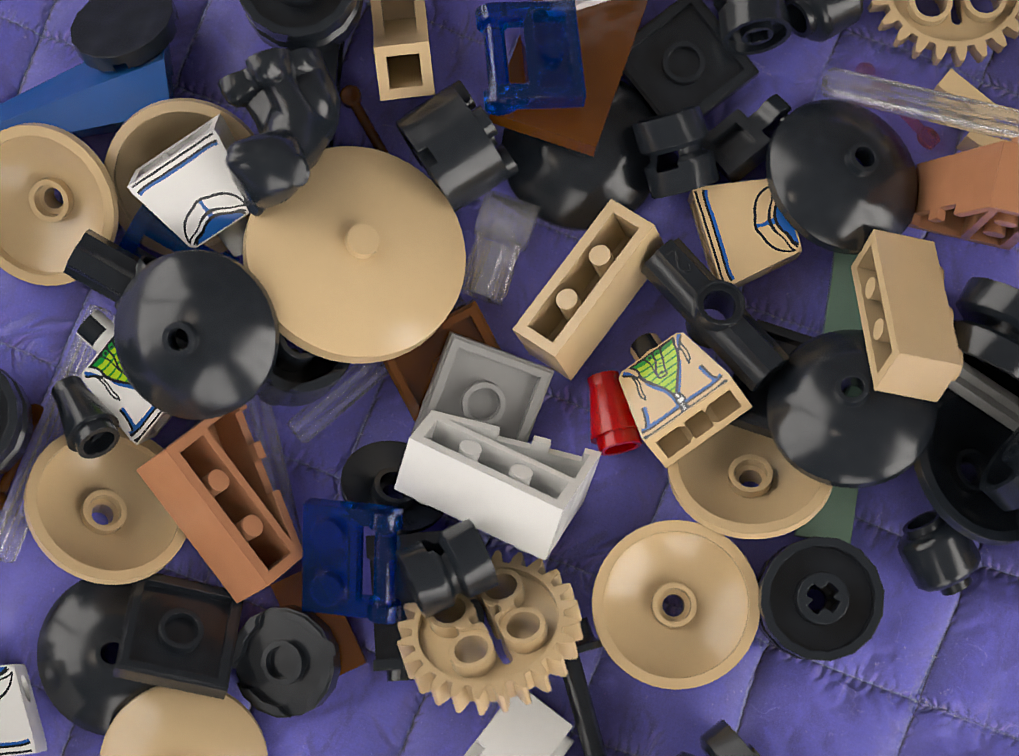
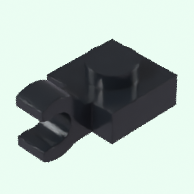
[702,94,792,183]

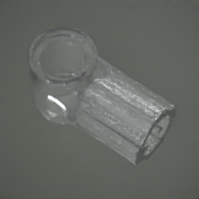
[460,190,541,306]

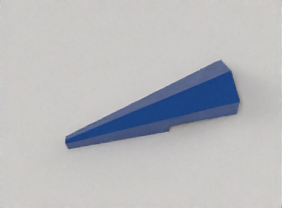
[0,45,175,138]

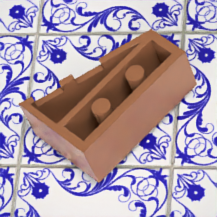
[908,137,1019,250]
[136,404,305,603]

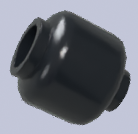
[784,0,863,42]
[897,510,981,596]

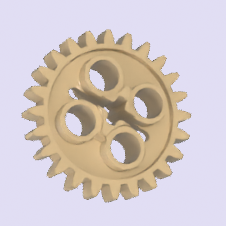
[868,0,1019,67]
[397,550,583,715]

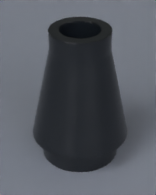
[51,376,120,459]

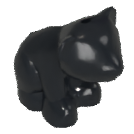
[218,47,341,216]

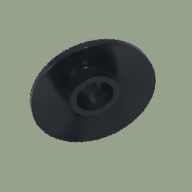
[340,441,444,535]

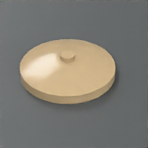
[243,146,466,364]

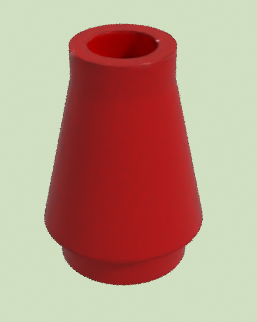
[587,370,642,456]

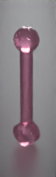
[854,62,940,150]

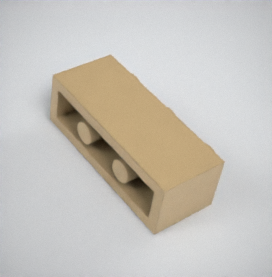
[512,199,664,381]
[851,229,963,402]

